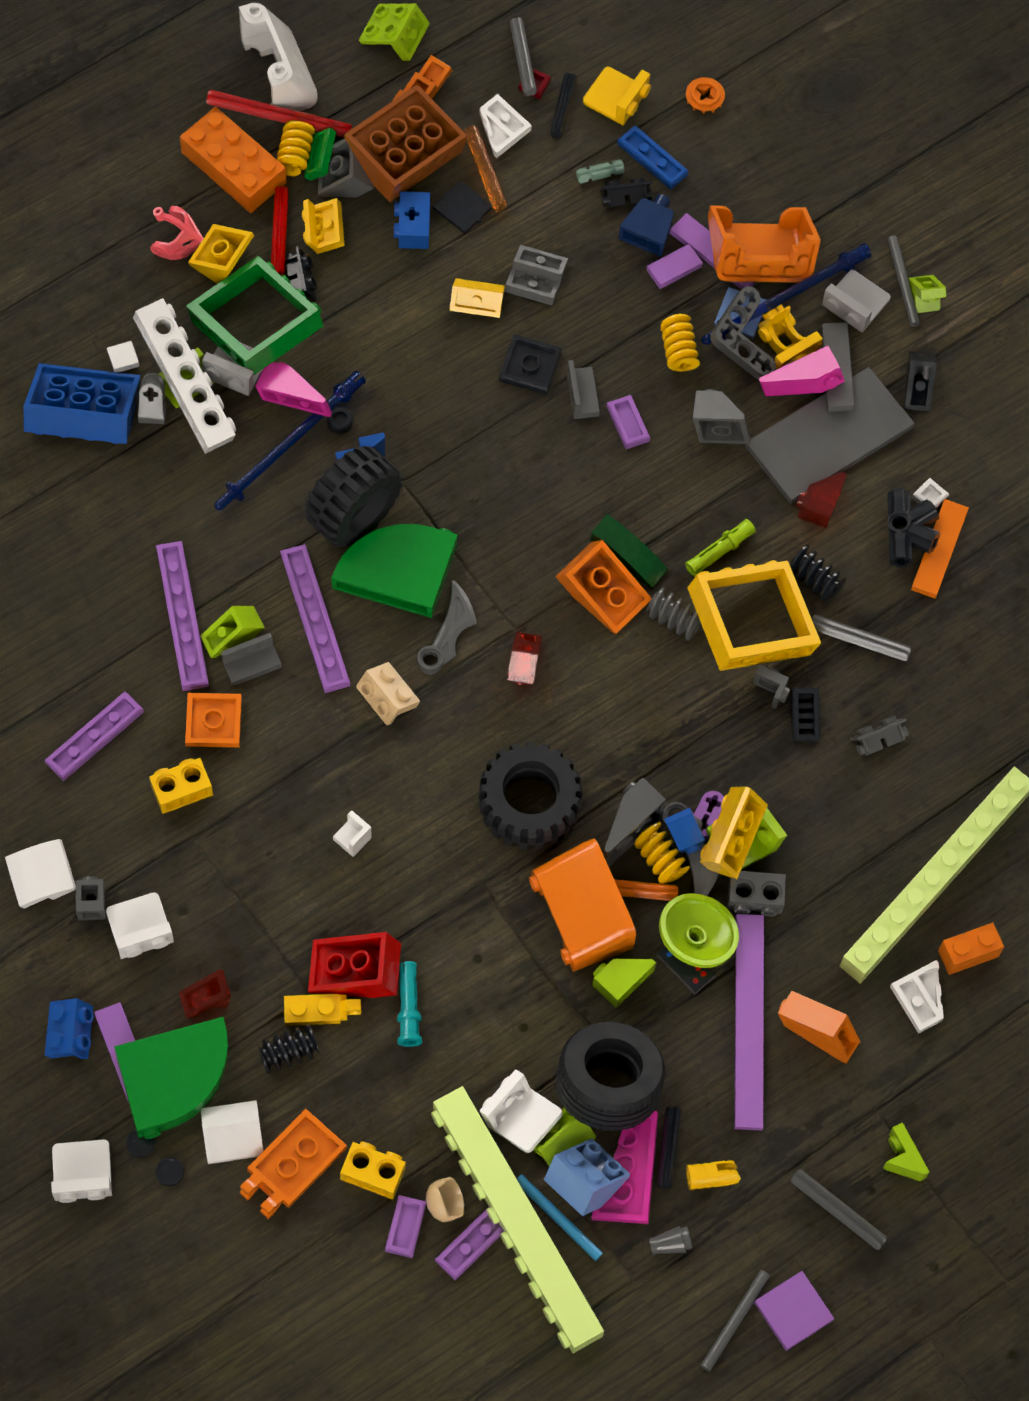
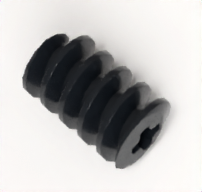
[790,544,847,601]
[257,1024,319,1074]

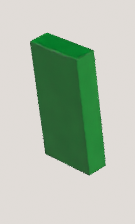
[304,128,336,181]

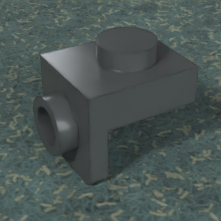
[753,665,790,709]

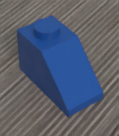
[665,808,706,855]

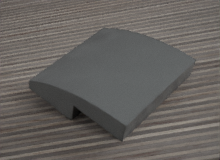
[504,245,568,305]

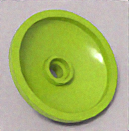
[659,893,739,968]

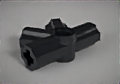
[887,488,940,567]

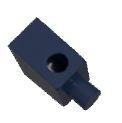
[619,194,674,257]

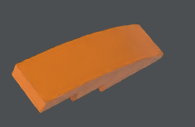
[393,55,453,101]

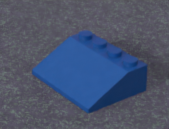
[24,363,140,444]

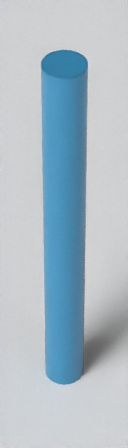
[517,1174,603,1261]

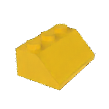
[700,787,768,879]

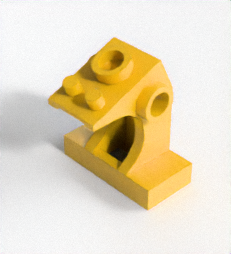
[757,304,823,370]

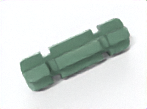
[576,159,624,183]

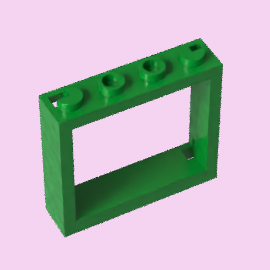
[186,256,323,376]

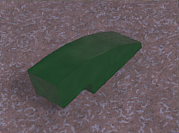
[590,514,668,589]

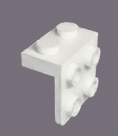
[106,893,174,959]
[480,1069,563,1153]
[51,1140,112,1203]

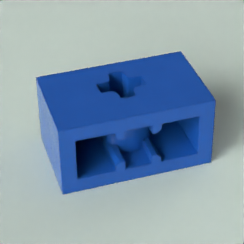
[394,192,430,249]

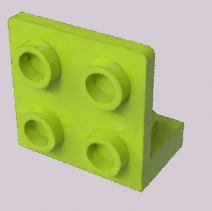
[359,3,430,61]
[706,809,787,870]

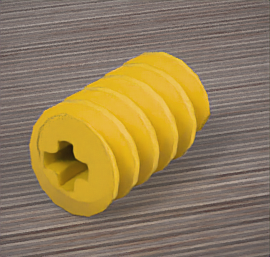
[277,120,315,177]
[660,314,700,372]
[635,822,690,884]

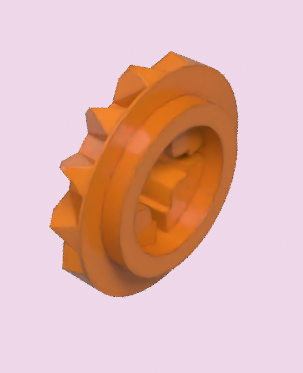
[685,77,725,114]

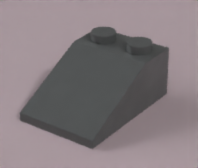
[603,778,666,867]

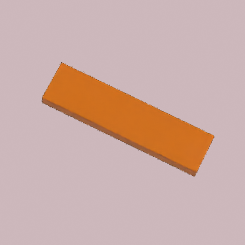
[911,499,969,599]

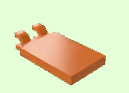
[240,1109,347,1219]

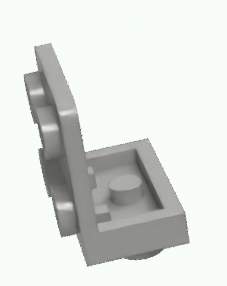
[822,270,890,333]
[202,343,264,396]

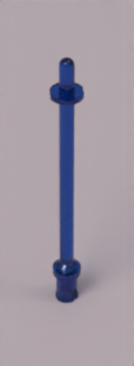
[701,243,872,345]
[214,370,366,511]

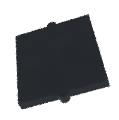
[433,180,493,234]

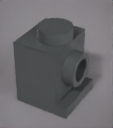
[76,876,106,921]

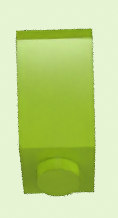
[200,606,265,658]
[592,959,656,1008]

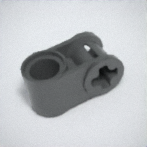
[138,373,166,424]

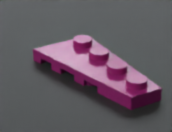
[591,1111,658,1224]

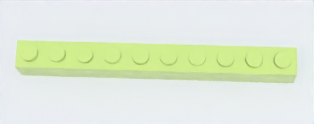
[840,766,1029,984]
[431,1086,604,1353]

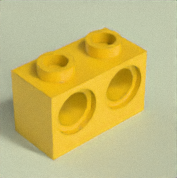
[149,758,213,814]
[340,1141,406,1200]

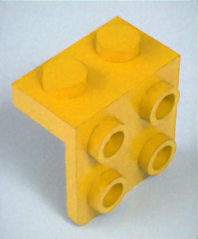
[583,67,651,125]

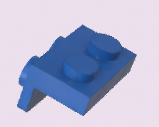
[44,998,93,1059]

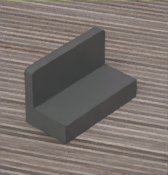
[567,360,600,419]
[221,633,282,687]

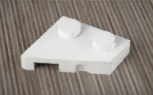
[479,94,532,158]
[890,960,944,1034]

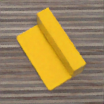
[450,279,505,318]

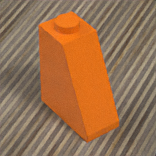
[778,991,860,1064]

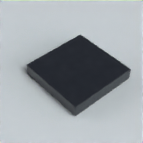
[499,334,562,395]

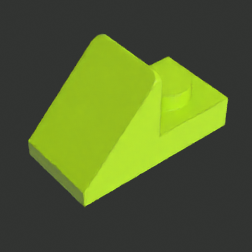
[909,275,946,313]
[883,1122,929,1181]

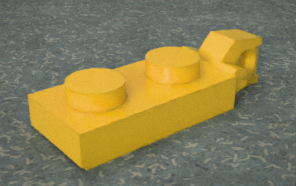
[284,994,361,1026]

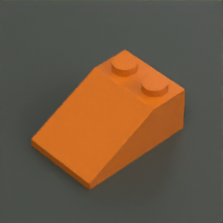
[555,540,652,634]

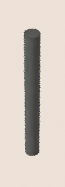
[887,235,920,327]
[700,1270,770,1372]

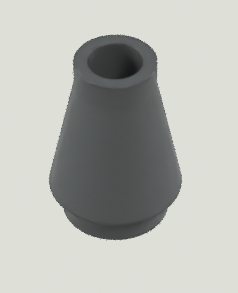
[649,1225,693,1255]

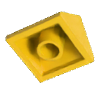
[188,224,254,284]

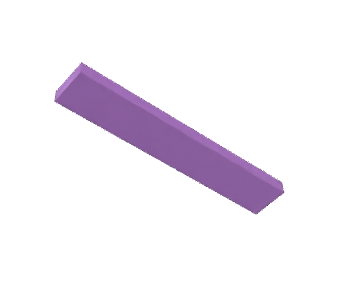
[156,541,209,691]
[280,544,350,693]

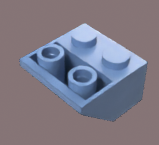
[544,1138,630,1216]

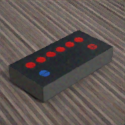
[657,946,715,995]

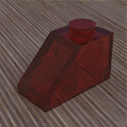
[796,472,847,528]
[507,632,542,685]

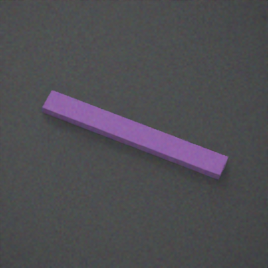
[734,914,764,1130]

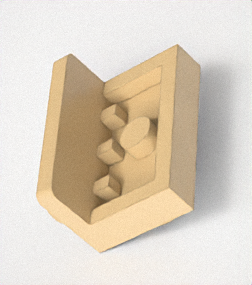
[356,662,420,725]

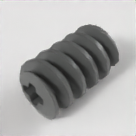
[645,587,702,641]

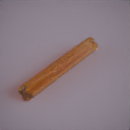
[464,125,507,212]

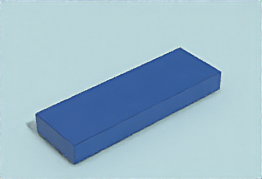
[617,125,688,190]

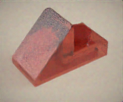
[179,969,231,1018]

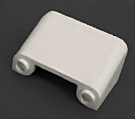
[239,3,317,111]

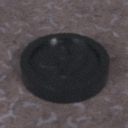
[126,1130,155,1158]
[155,1157,184,1186]

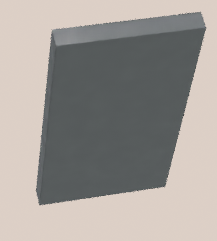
[745,367,915,504]

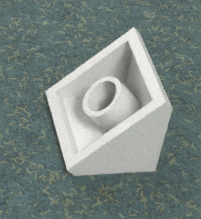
[201,1100,263,1164]

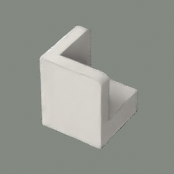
[333,811,371,857]

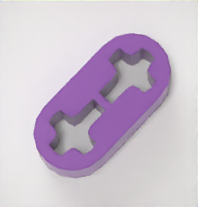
[694,791,724,840]

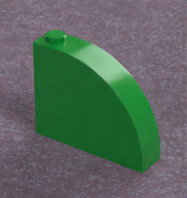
[331,524,458,618]
[114,1017,228,1139]

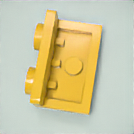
[302,198,345,254]

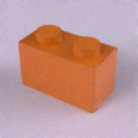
[938,923,1004,975]

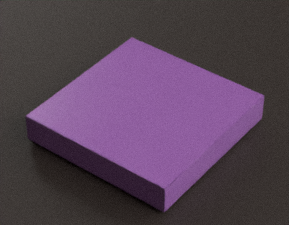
[754,1271,834,1351]

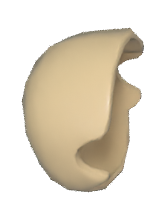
[426,1177,464,1222]

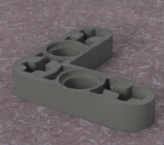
[711,287,776,380]

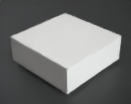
[107,341,139,373]
[912,478,949,509]

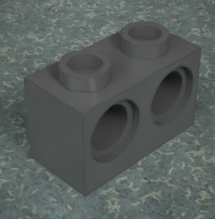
[727,871,786,917]

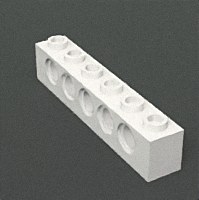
[133,298,236,454]

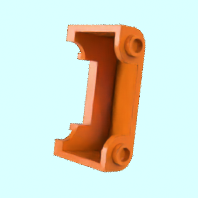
[708,206,821,283]
[529,838,636,972]

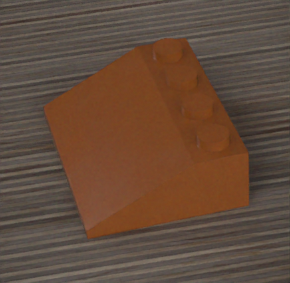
[344,84,467,202]

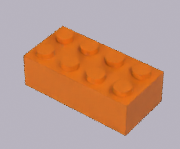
[180,107,286,213]

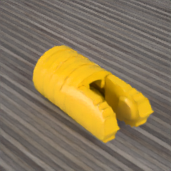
[686,1160,741,1190]

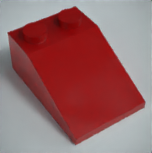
[308,932,401,998]

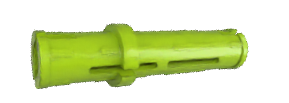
[685,519,756,577]

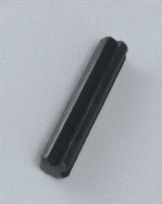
[550,73,577,139]
[657,1106,681,1189]

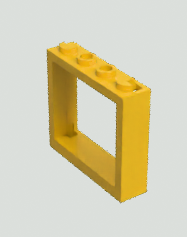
[687,560,821,671]

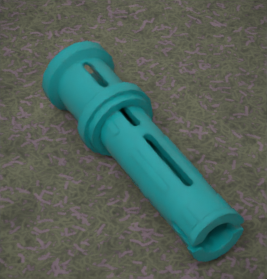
[397,961,422,1047]

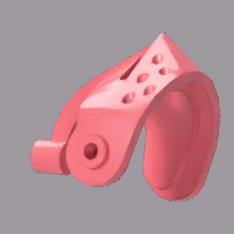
[150,206,204,260]

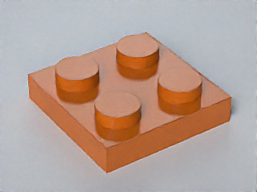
[185,693,242,748]

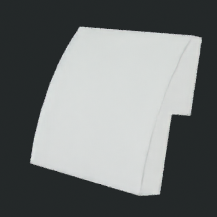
[5,839,76,909]

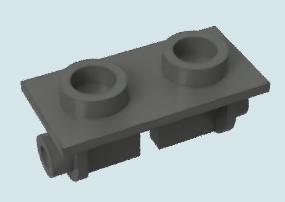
[850,716,909,756]

